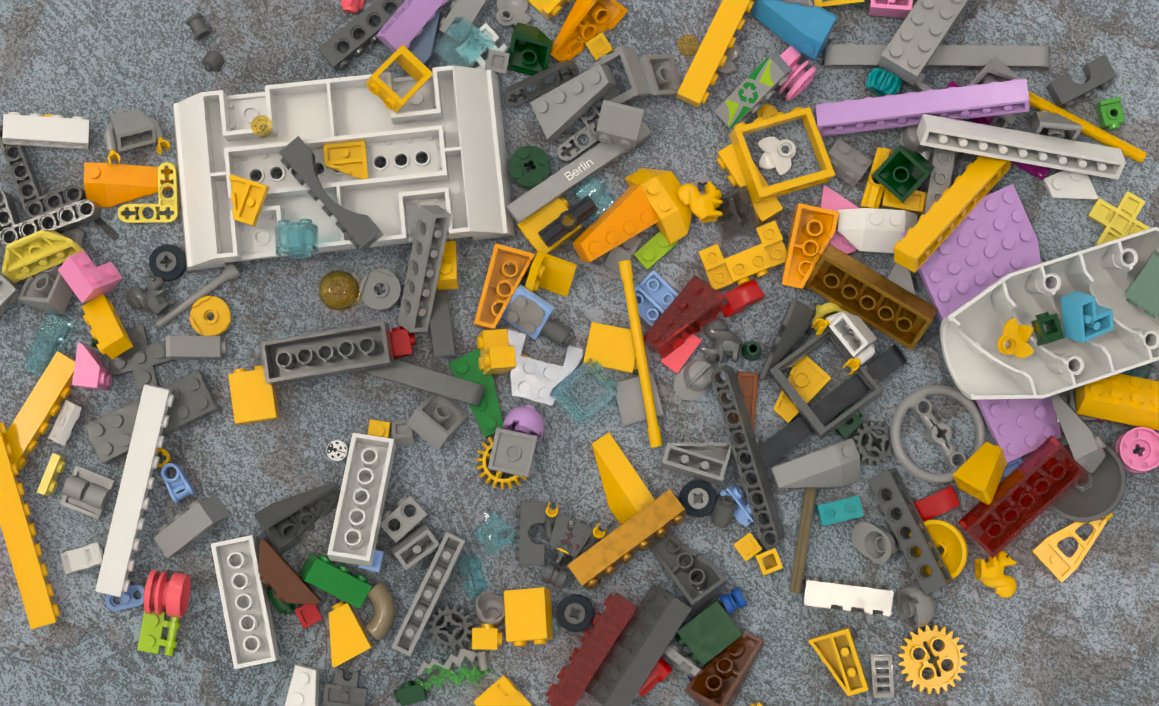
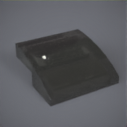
[715,185,760,239]

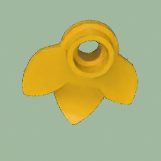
[997,317,1034,358]

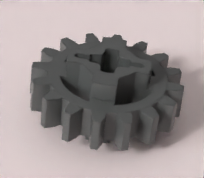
[851,420,894,466]
[427,605,473,650]

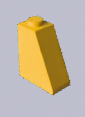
[953,441,1007,505]
[329,601,373,668]

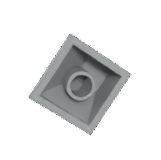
[639,54,682,96]
[1031,110,1082,141]

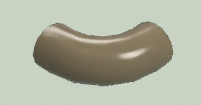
[366,581,396,641]

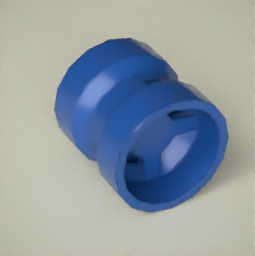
[719,587,747,615]

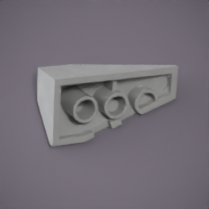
[770,438,860,488]

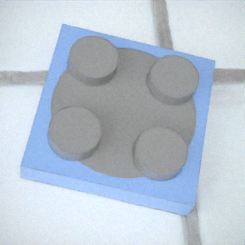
[501,284,555,340]

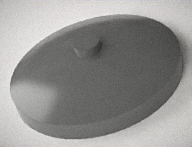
[1039,441,1126,523]

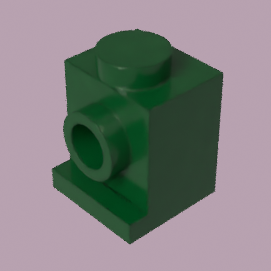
[1031,312,1065,346]
[833,406,863,439]
[394,678,428,706]

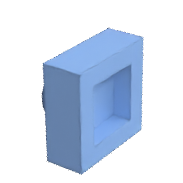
[359,550,385,572]

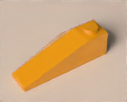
[551,0,628,62]
[83,162,172,208]
[781,203,839,289]

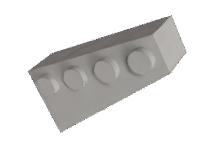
[530,64,617,140]

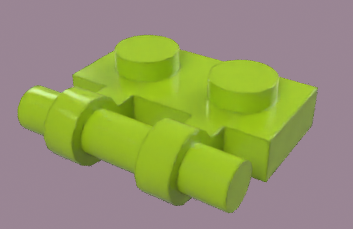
[137,611,181,656]

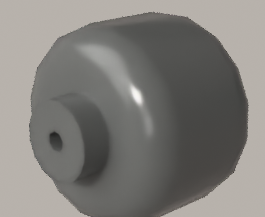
[202,51,225,72]

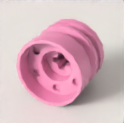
[779,46,818,102]
[1113,427,1159,473]

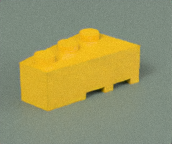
[808,626,869,696]

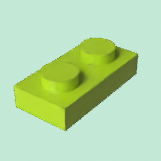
[634,231,678,271]

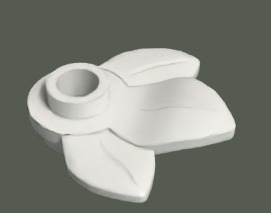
[758,137,796,175]

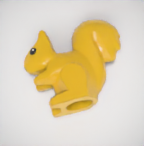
[677,181,723,223]
[974,551,1017,598]

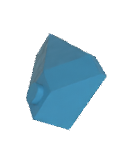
[751,0,838,60]

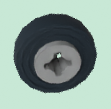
[679,480,717,518]

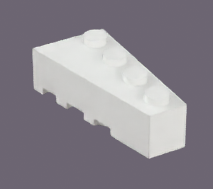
[285,664,319,706]

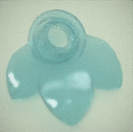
[473,512,515,554]

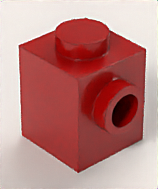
[390,326,416,359]

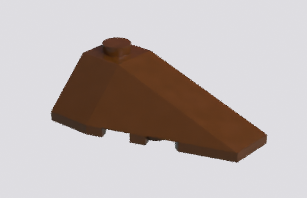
[685,631,764,706]

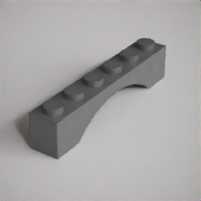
[279,136,384,251]

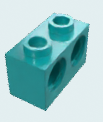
[815,496,864,526]

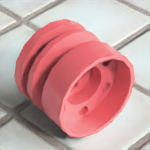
[144,570,191,618]

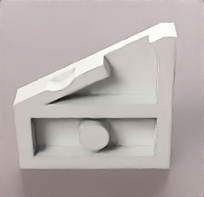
[1042,170,1098,201]

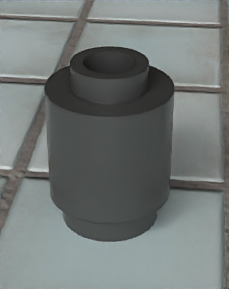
[541,318,572,347]
[711,495,737,528]

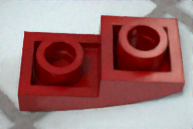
[716,279,764,318]
[914,485,960,522]

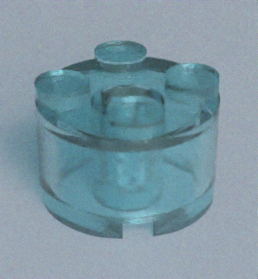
[275,219,319,258]

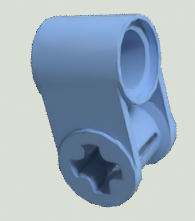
[161,463,196,504]

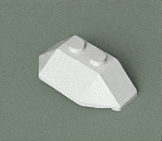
[837,208,918,254]

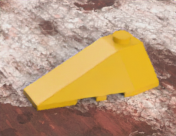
[592,432,655,525]

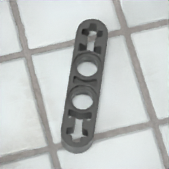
[503,60,579,107]

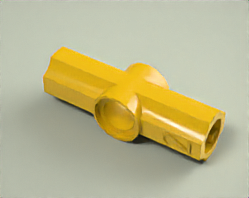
[860,147,893,209]

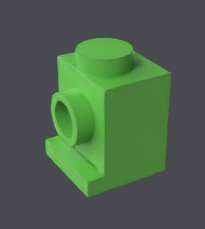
[1095,97,1125,131]

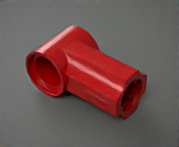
[638,657,673,697]

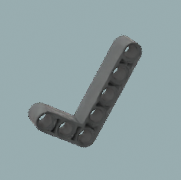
[0,125,86,218]
[0,190,101,245]

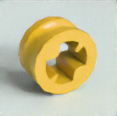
[157,448,171,468]

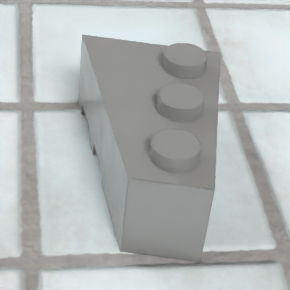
[154,496,231,558]

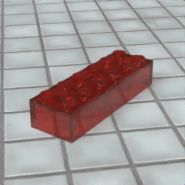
[958,436,1087,558]
[545,592,637,706]

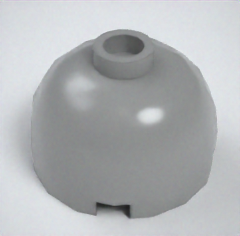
[896,586,936,630]

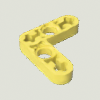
[118,162,179,223]

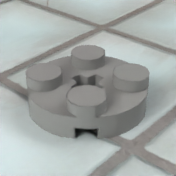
[359,269,402,311]

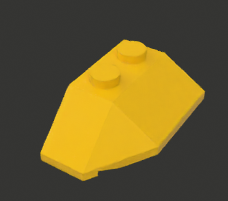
[625,168,692,245]

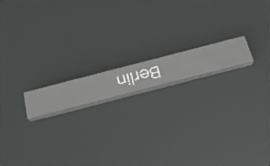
[506,120,652,224]

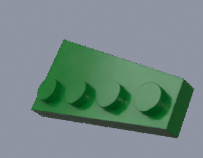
[448,349,503,438]

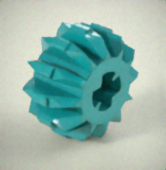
[865,68,902,97]

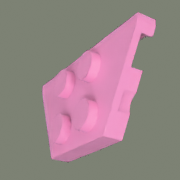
[816,186,859,264]

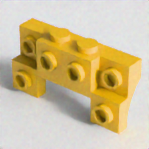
[698,220,787,292]

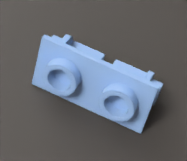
[720,484,754,527]

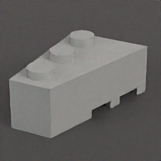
[660,442,732,486]

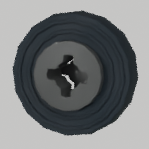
[149,244,186,281]
[556,594,594,632]

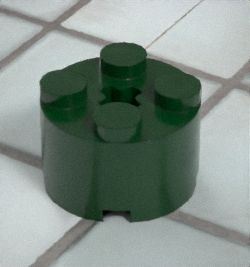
[509,146,551,191]

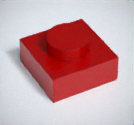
[294,604,324,629]

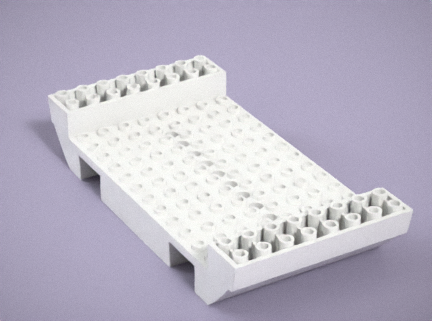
[173,66,515,271]

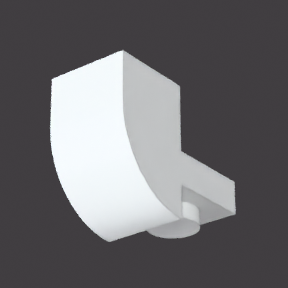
[60,542,104,574]

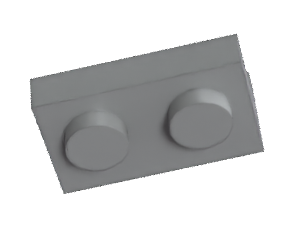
[827,138,872,187]

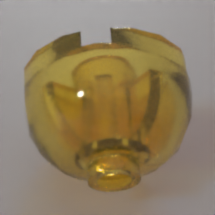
[318,270,360,312]

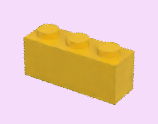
[82,293,133,359]

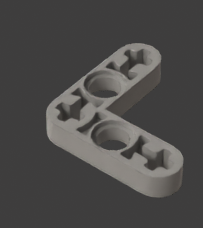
[557,105,600,163]

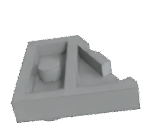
[662,643,700,677]

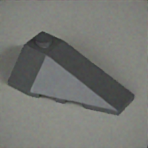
[758,298,814,381]

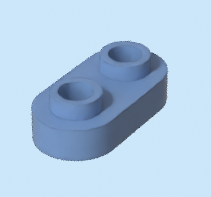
[105,585,145,611]

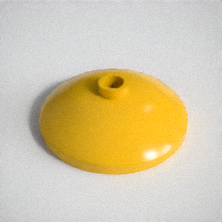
[907,519,968,579]

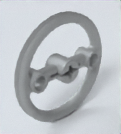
[890,385,986,483]

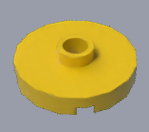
[189,296,232,336]

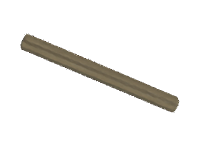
[790,487,817,594]

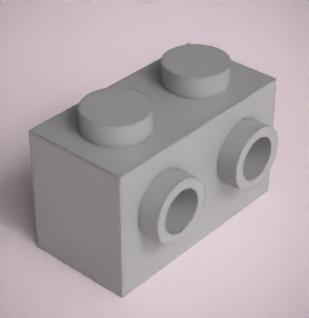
[390,524,440,570]

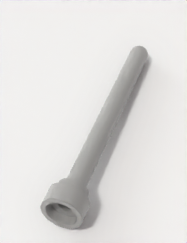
[155,262,242,328]

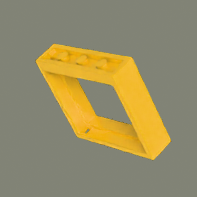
[729,106,835,203]

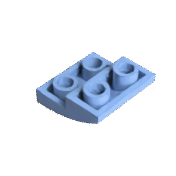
[624,270,684,329]

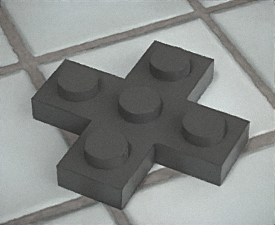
[108,325,175,391]

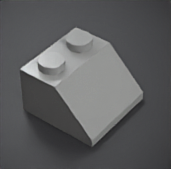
[595,100,644,149]
[407,393,469,450]

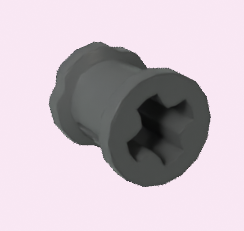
[185,13,211,40]

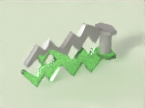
[415,648,490,691]

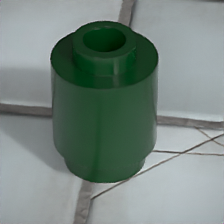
[267,588,296,615]

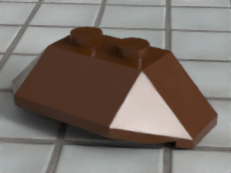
[258,539,322,604]

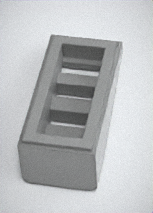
[870,654,894,698]

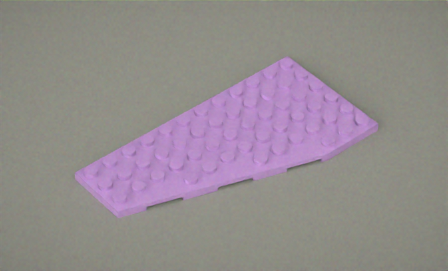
[902,184,1061,463]

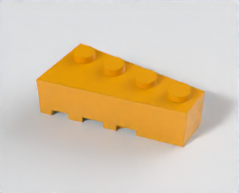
[572,184,659,262]
[473,243,535,330]

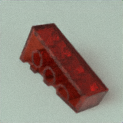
[643,275,731,359]

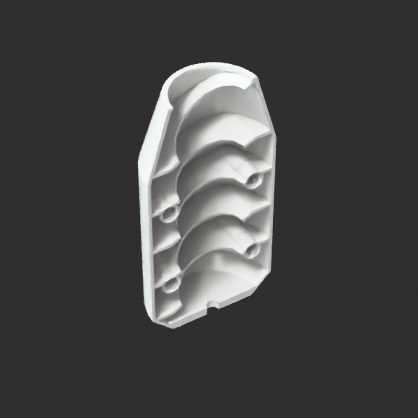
[940,227,1159,400]

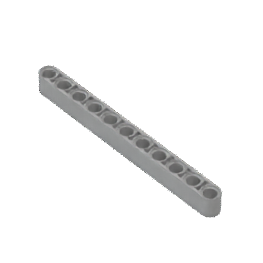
[824,44,1049,70]

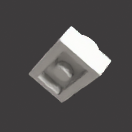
[48,400,82,446]

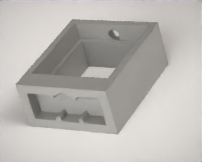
[592,45,651,106]

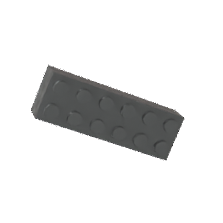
[260,321,395,386]
[84,371,220,464]
[585,584,692,706]

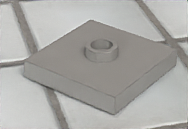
[488,428,538,478]

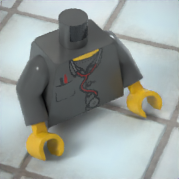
[543,502,608,566]

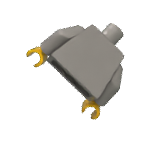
[104,109,170,167]

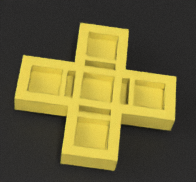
[1087,191,1150,246]

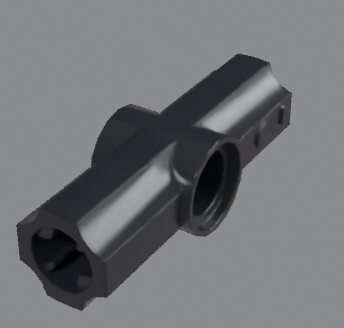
[538,195,599,248]

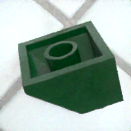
[507,22,553,76]
[872,145,935,203]

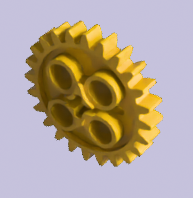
[897,625,967,694]

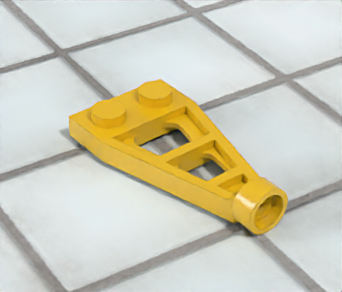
[1031,512,1114,583]

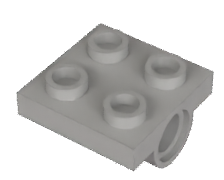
[60,465,116,520]

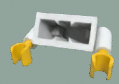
[811,311,877,375]

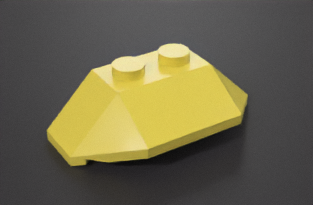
[2,230,84,283]

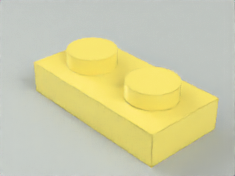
[37,453,66,496]

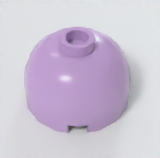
[502,405,545,443]

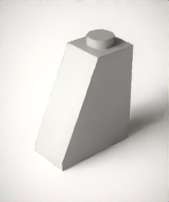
[166,335,228,360]

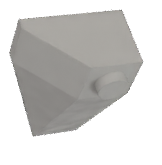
[18,230,84,315]
[1050,394,1106,473]

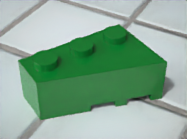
[299,552,372,609]

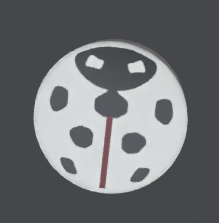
[326,440,348,461]

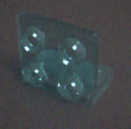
[433,17,495,68]

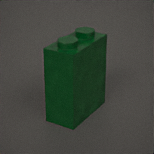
[676,600,743,665]

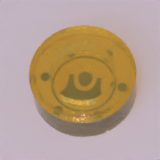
[677,34,698,56]
[251,115,273,138]

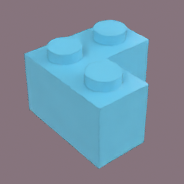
[1061,291,1114,343]

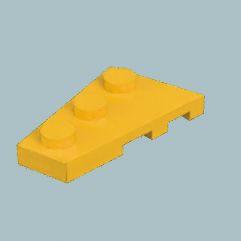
[773,356,831,424]

